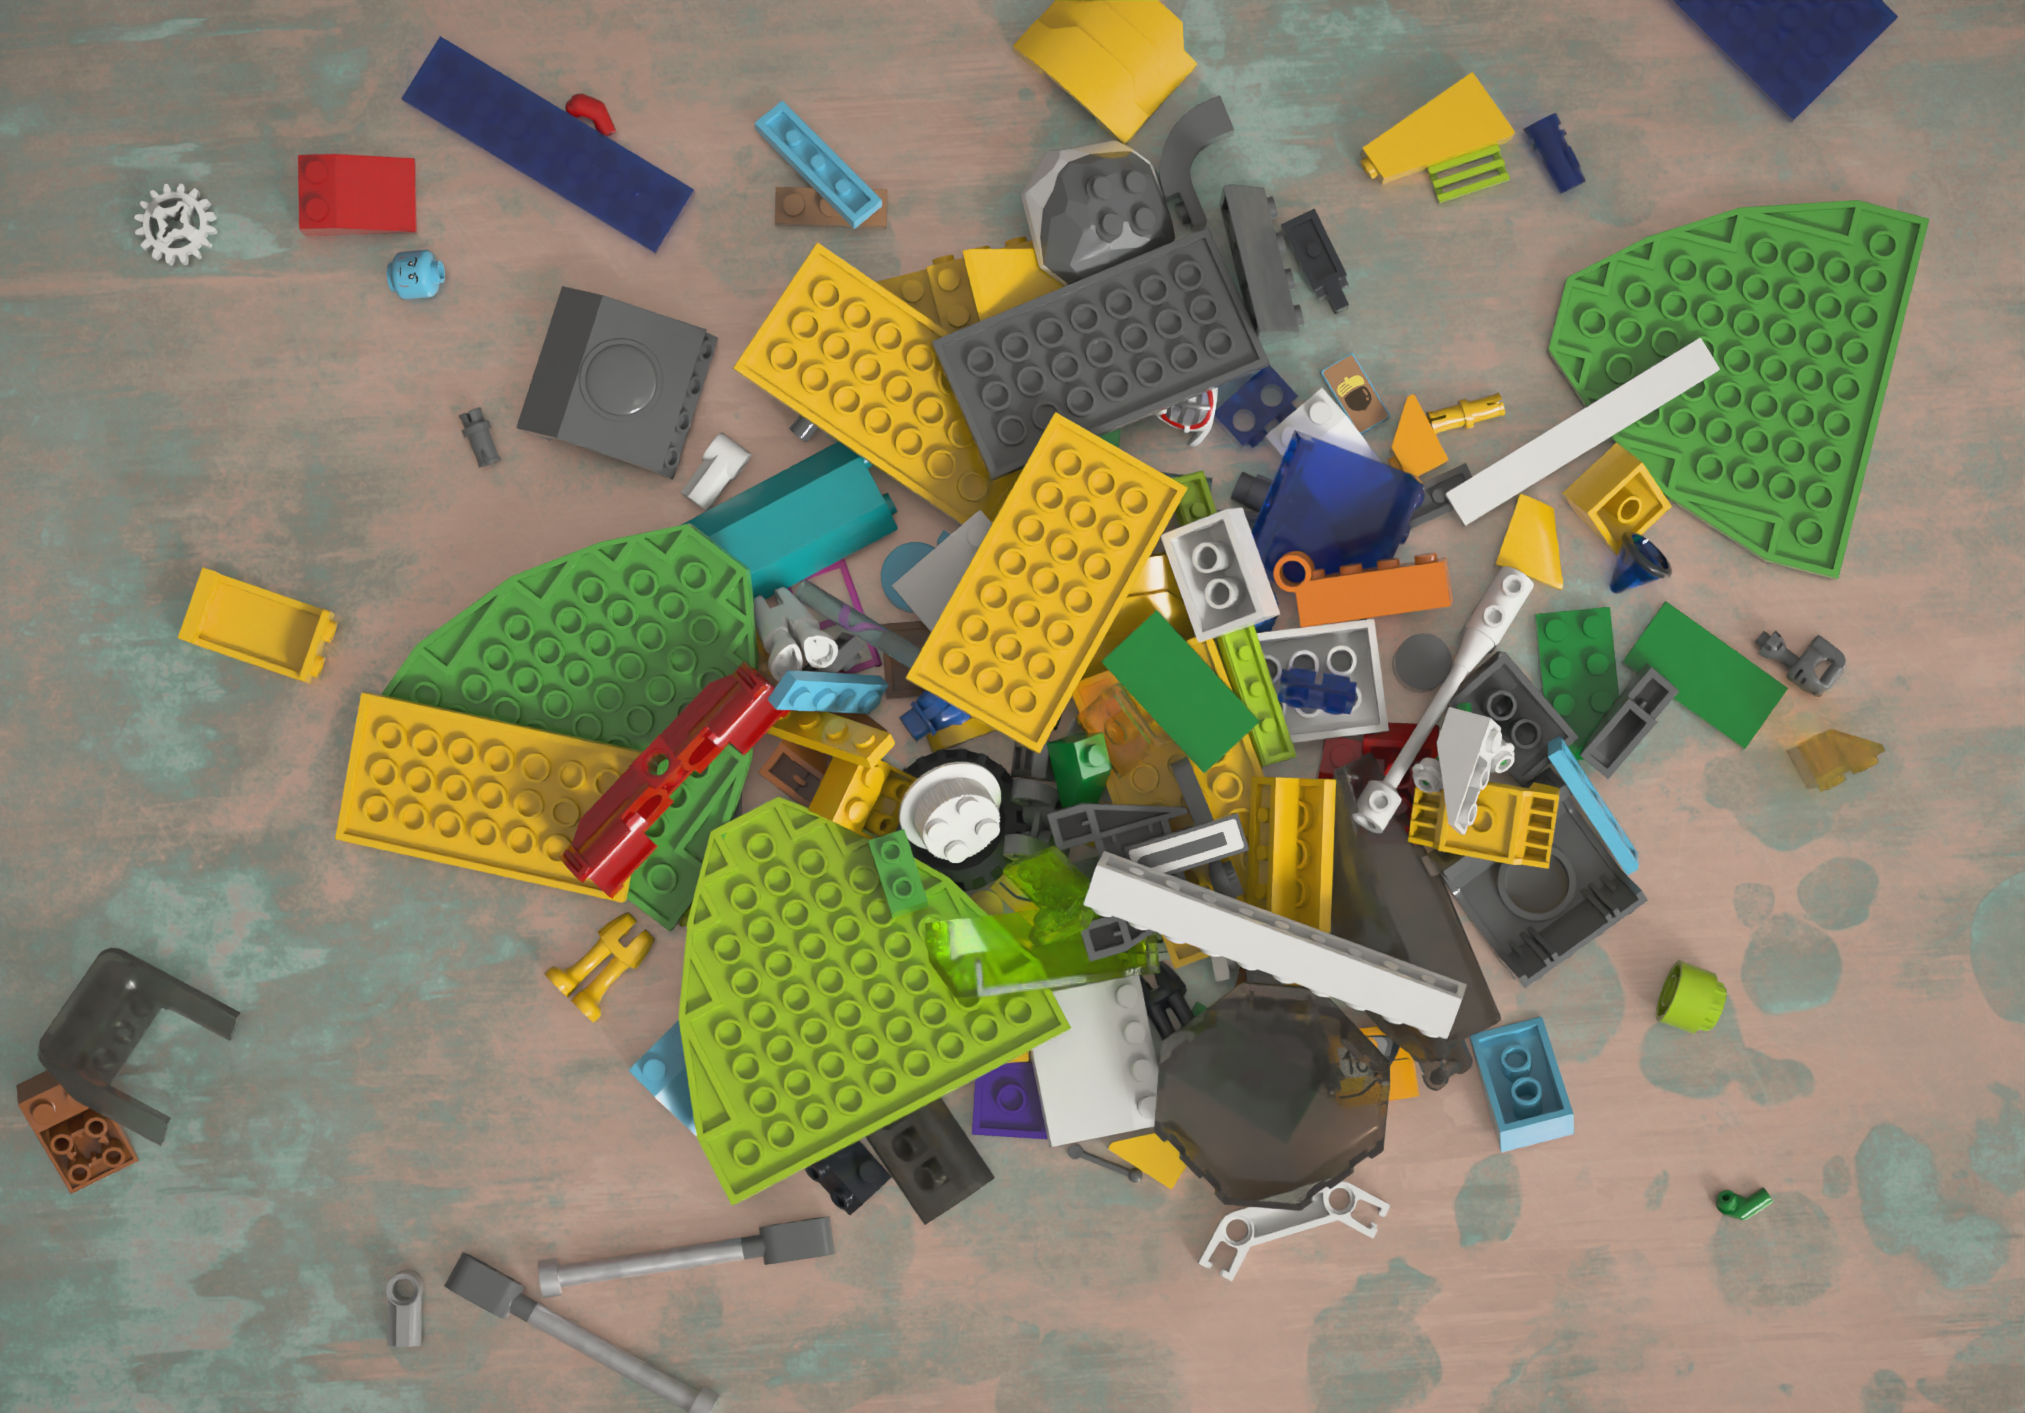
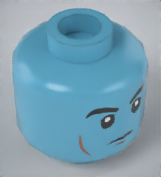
[387,249,445,300]

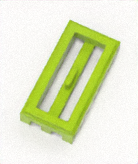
[1427,144,1510,204]

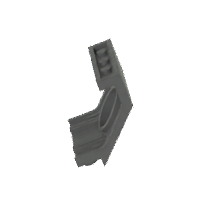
[516,286,718,479]
[1427,767,1648,988]

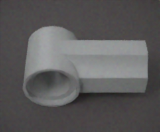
[386,1269,424,1347]

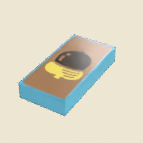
[1320,353,1391,435]

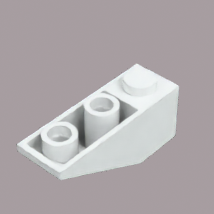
[1437,707,1502,835]

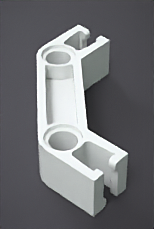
[1197,1180,1391,1281]

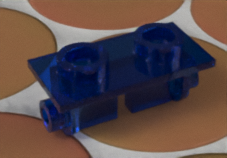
[1277,666,1357,715]

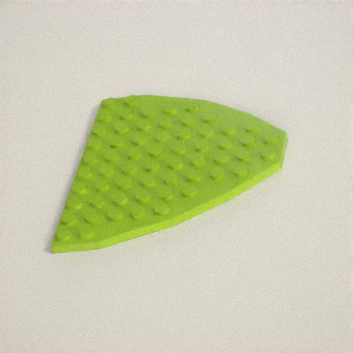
[678,797,1071,1206]

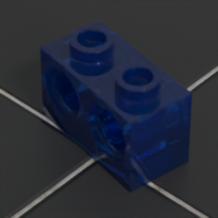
[1214,364,1298,450]

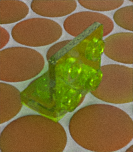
[1003,846,1095,948]

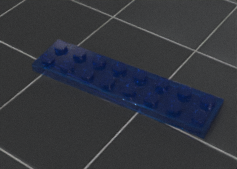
[401,36,695,255]

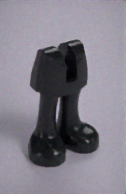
[1139,961,1223,1073]

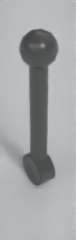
[1068,1144,1143,1183]

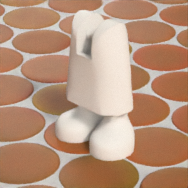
[753,587,838,681]

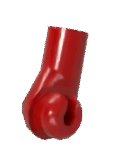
[565,93,617,139]

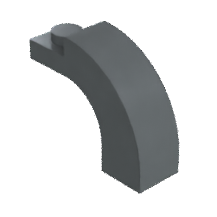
[1159,95,1234,232]

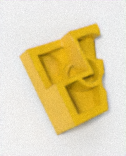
[1494,494,1563,590]

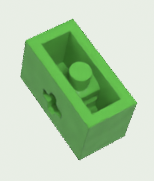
[868,829,928,918]

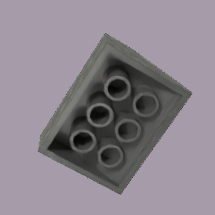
[1219,184,1304,346]

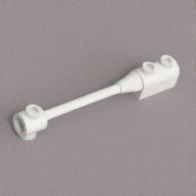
[1350,566,1534,834]

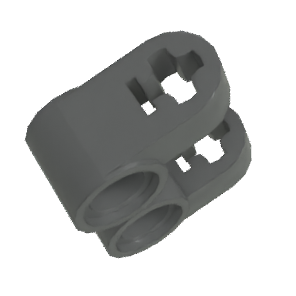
[1003,779,1070,867]

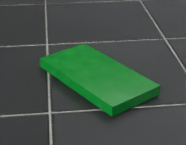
[1621,601,1788,750]
[1101,610,1261,773]

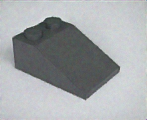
[1447,651,1579,787]

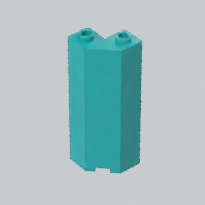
[681,441,898,600]

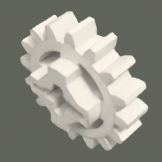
[134,183,217,266]

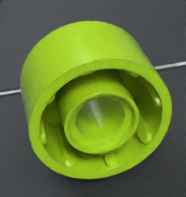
[1656,960,1727,1034]

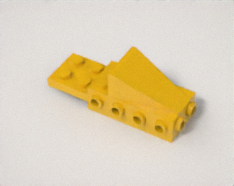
[876,236,1065,334]

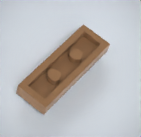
[775,187,888,229]

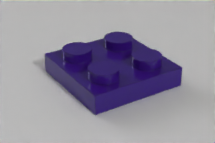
[972,1062,1047,1139]

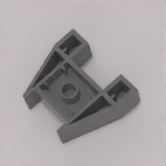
[1046,802,1210,961]

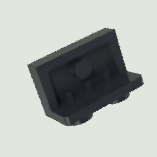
[805,1141,892,1215]

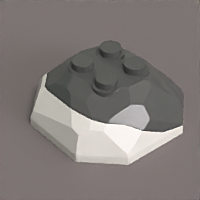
[1021,140,1175,286]

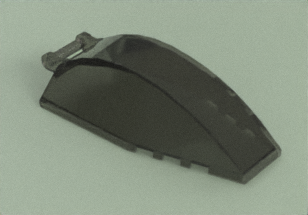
[1329,752,1501,1091]

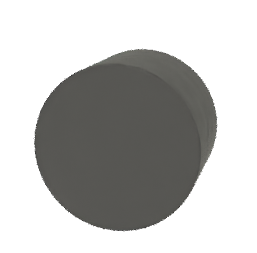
[1392,633,1452,693]

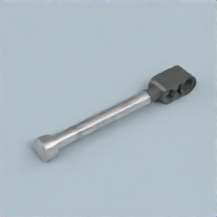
[538,1216,835,1298]
[444,1252,720,1413]

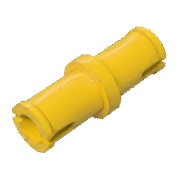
[1426,393,1505,434]

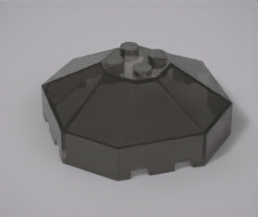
[1154,982,1390,1211]

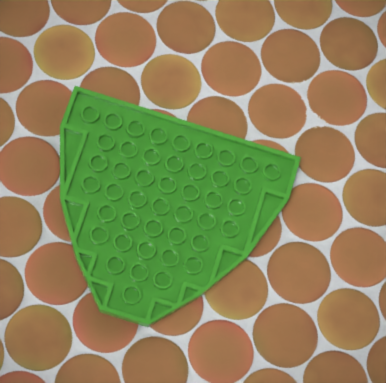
[1547,200,1929,580]
[381,523,759,932]

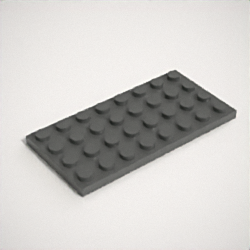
[931,227,1270,481]

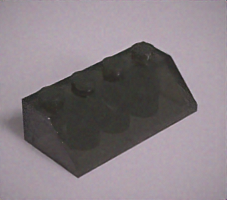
[865,1098,995,1225]

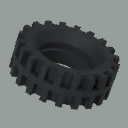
[895,748,1027,892]

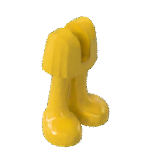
[544,912,655,1023]

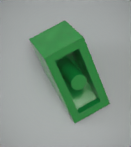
[1047,732,1112,808]

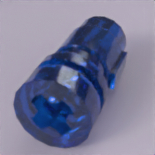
[1523,113,1586,194]

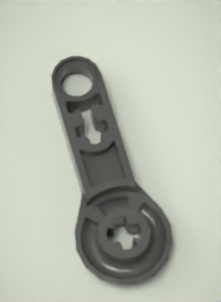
[1170,757,1244,900]

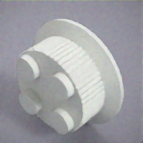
[899,762,1001,863]

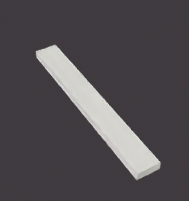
[1445,338,1720,527]

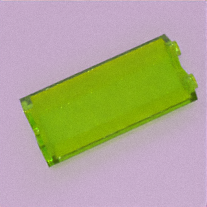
[925,904,1160,998]

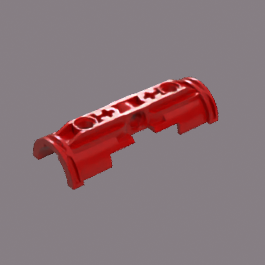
[559,661,791,899]

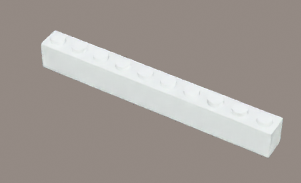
[1083,851,1467,1039]

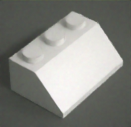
[1161,508,1281,642]

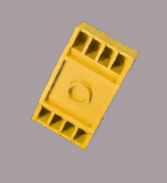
[1408,781,1560,869]

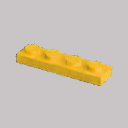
[766,710,895,769]

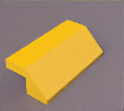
[1247,776,1336,933]

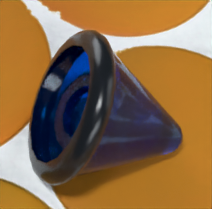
[1610,531,1672,594]

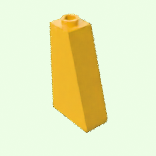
[1359,72,1516,184]

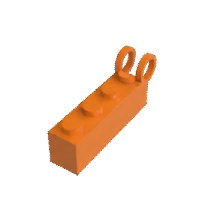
[1274,551,1453,628]

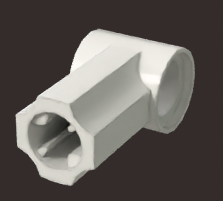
[681,432,752,511]

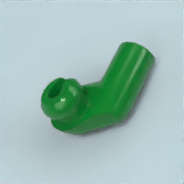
[1716,1187,1773,1221]

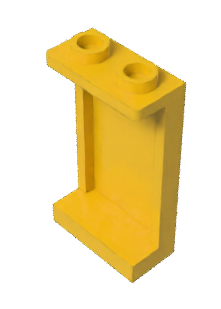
[178,567,338,684]

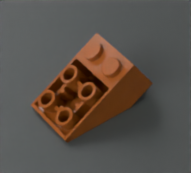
[758,712,888,808]
[16,1052,139,1194]

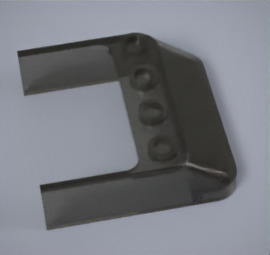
[37,948,241,1146]

